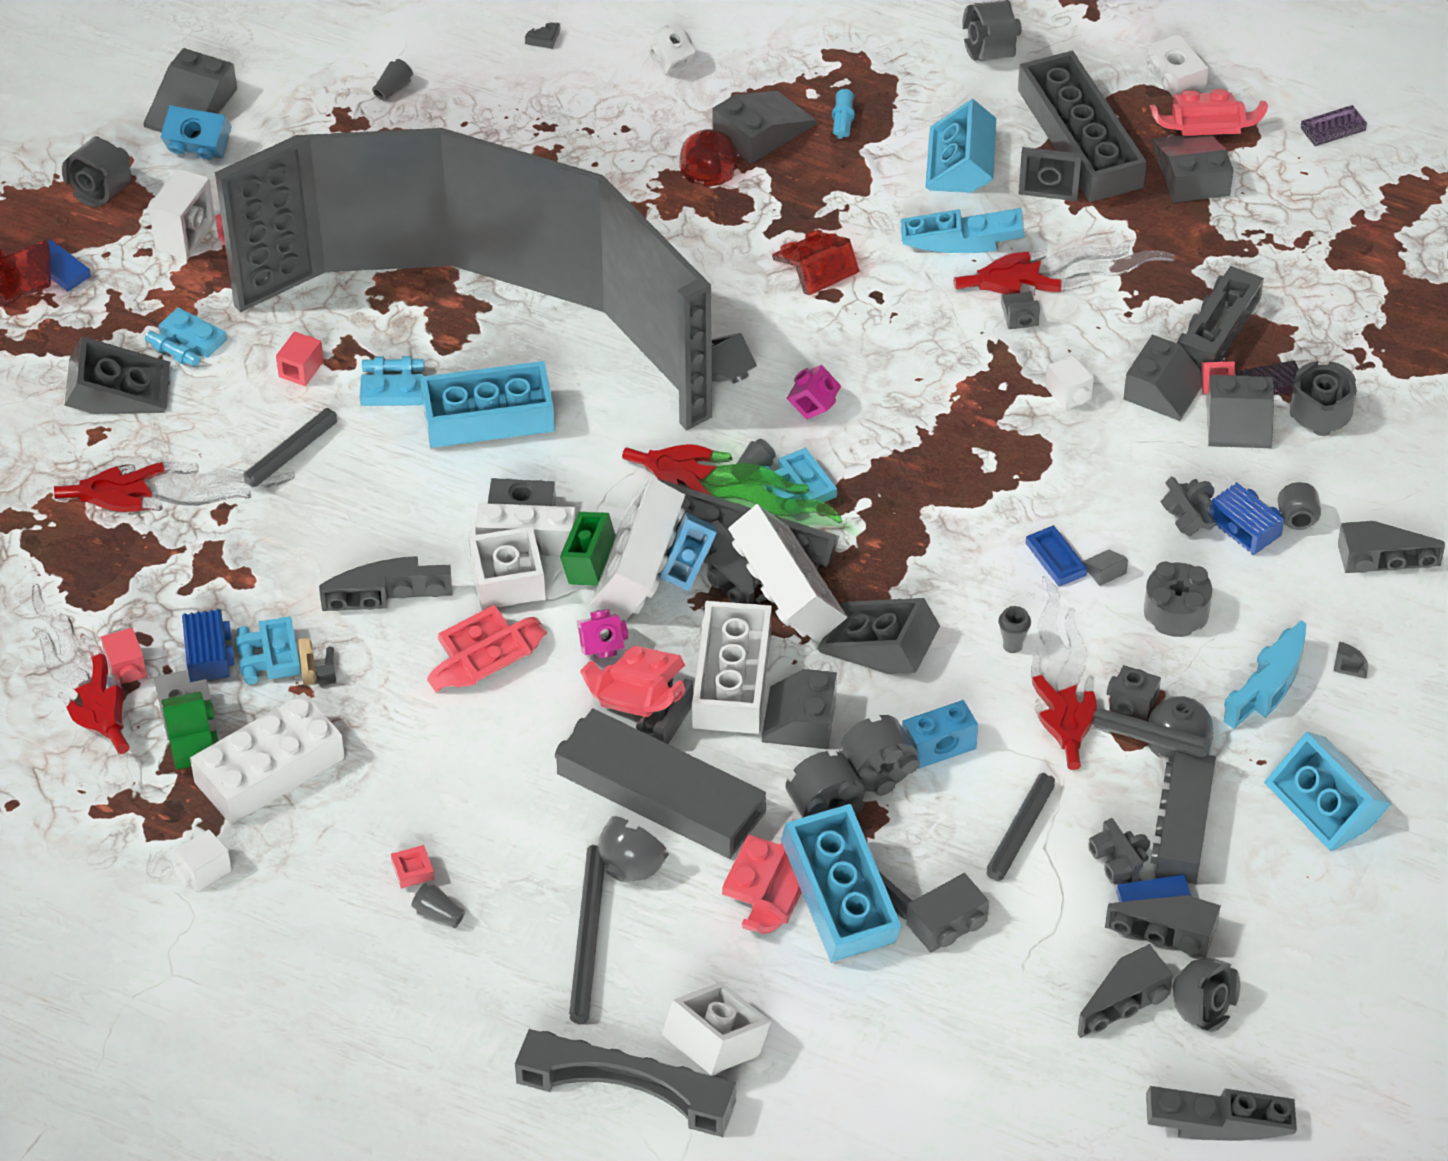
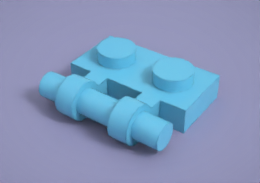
[145,307,227,367]
[360,356,424,406]
[759,448,837,517]
[235,616,301,685]

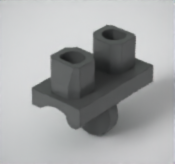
[1160,476,1217,536]
[1088,818,1150,884]

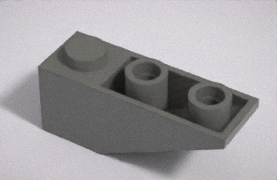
[1337,521,1445,573]
[1105,895,1221,958]
[1077,944,1173,1038]

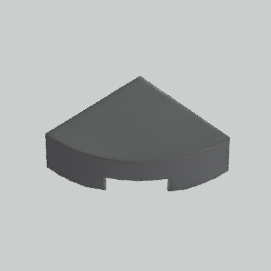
[525,23,560,49]
[1333,642,1368,678]

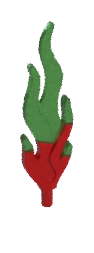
[622,444,842,524]

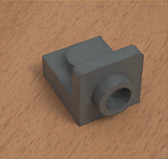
[1001,292,1040,329]

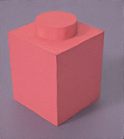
[276,331,324,386]
[101,627,147,685]

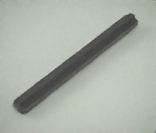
[569,844,605,1023]

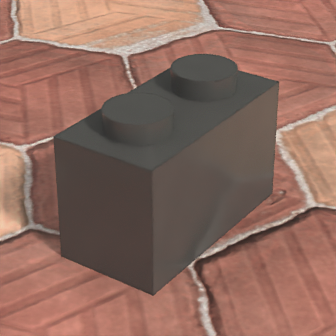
[906,872,989,953]

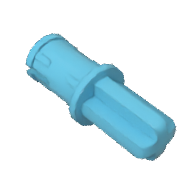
[832,89,855,140]

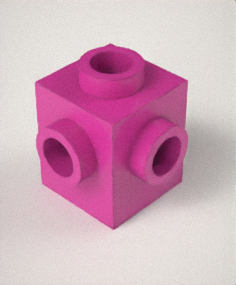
[787,364,841,420]
[576,609,628,658]

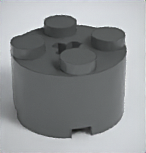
[962,0,1022,61]
[62,136,131,208]
[1289,361,1357,436]
[1144,561,1212,637]
[839,715,920,795]
[785,751,865,818]

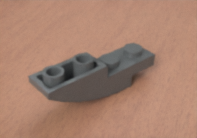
[676,507,754,604]
[319,556,452,611]
[1146,1086,1297,1141]

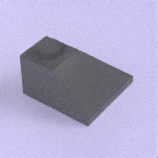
[1018,147,1082,202]
[712,333,757,384]

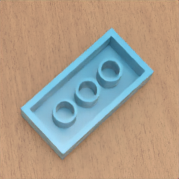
[420,361,555,448]
[781,804,902,963]

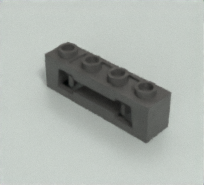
[1177,266,1264,371]

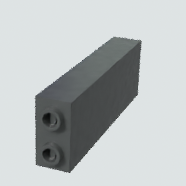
[555,708,766,859]

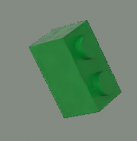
[560,512,616,586]

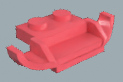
[1150,89,1268,136]
[427,604,547,693]
[580,646,685,717]
[722,819,802,934]

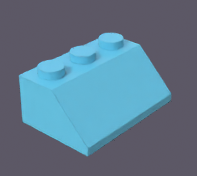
[926,99,997,193]
[1264,732,1391,851]

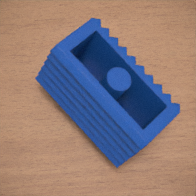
[1209,482,1284,555]
[182,609,235,682]

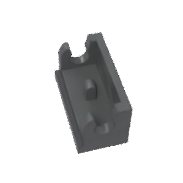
[636,678,693,744]

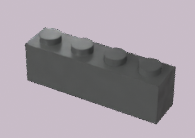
[1150,751,1216,885]

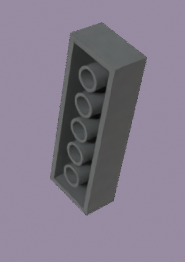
[1018,50,1147,202]

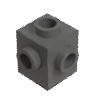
[1106,665,1161,721]

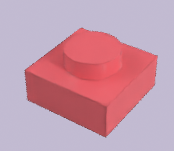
[1202,361,1235,394]
[391,845,434,888]

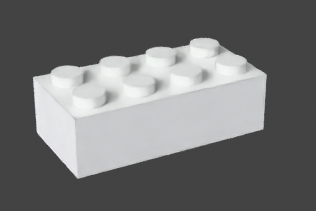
[590,477,685,622]
[728,504,848,642]
[692,601,772,734]
[190,692,345,825]

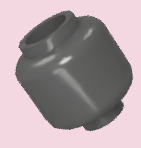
[1277,482,1321,530]

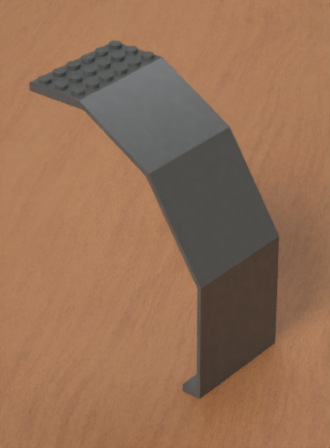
[215,128,712,431]

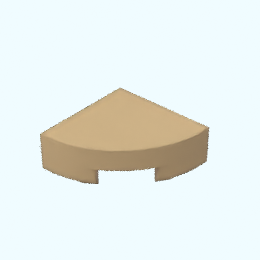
[298,638,316,685]

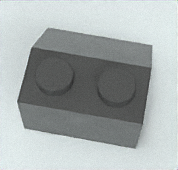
[1123,334,1202,421]
[1206,375,1274,448]
[762,669,837,749]

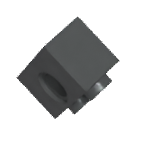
[488,478,556,506]

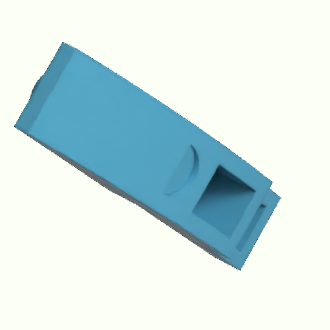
[901,208,1025,253]
[1224,620,1307,729]

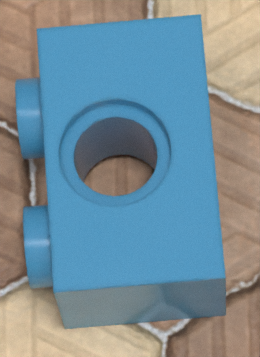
[160,105,232,160]
[659,513,717,591]
[902,700,978,769]

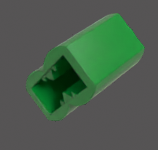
[161,691,219,770]

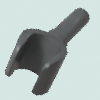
[315,646,336,686]

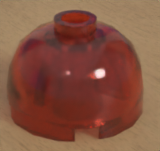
[679,129,738,187]

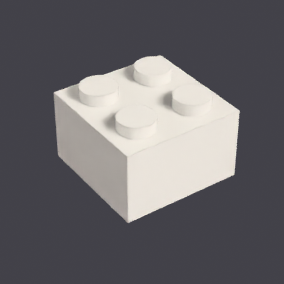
[148,168,216,260]
[469,526,546,610]
[662,981,771,1075]

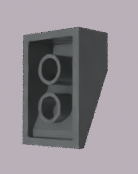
[143,48,237,138]
[712,91,816,164]
[1151,135,1234,203]
[64,336,170,414]
[818,598,940,674]

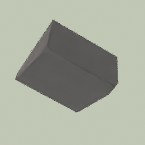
[1082,549,1128,586]

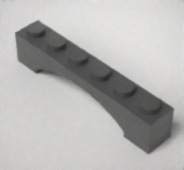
[515,1029,736,1137]

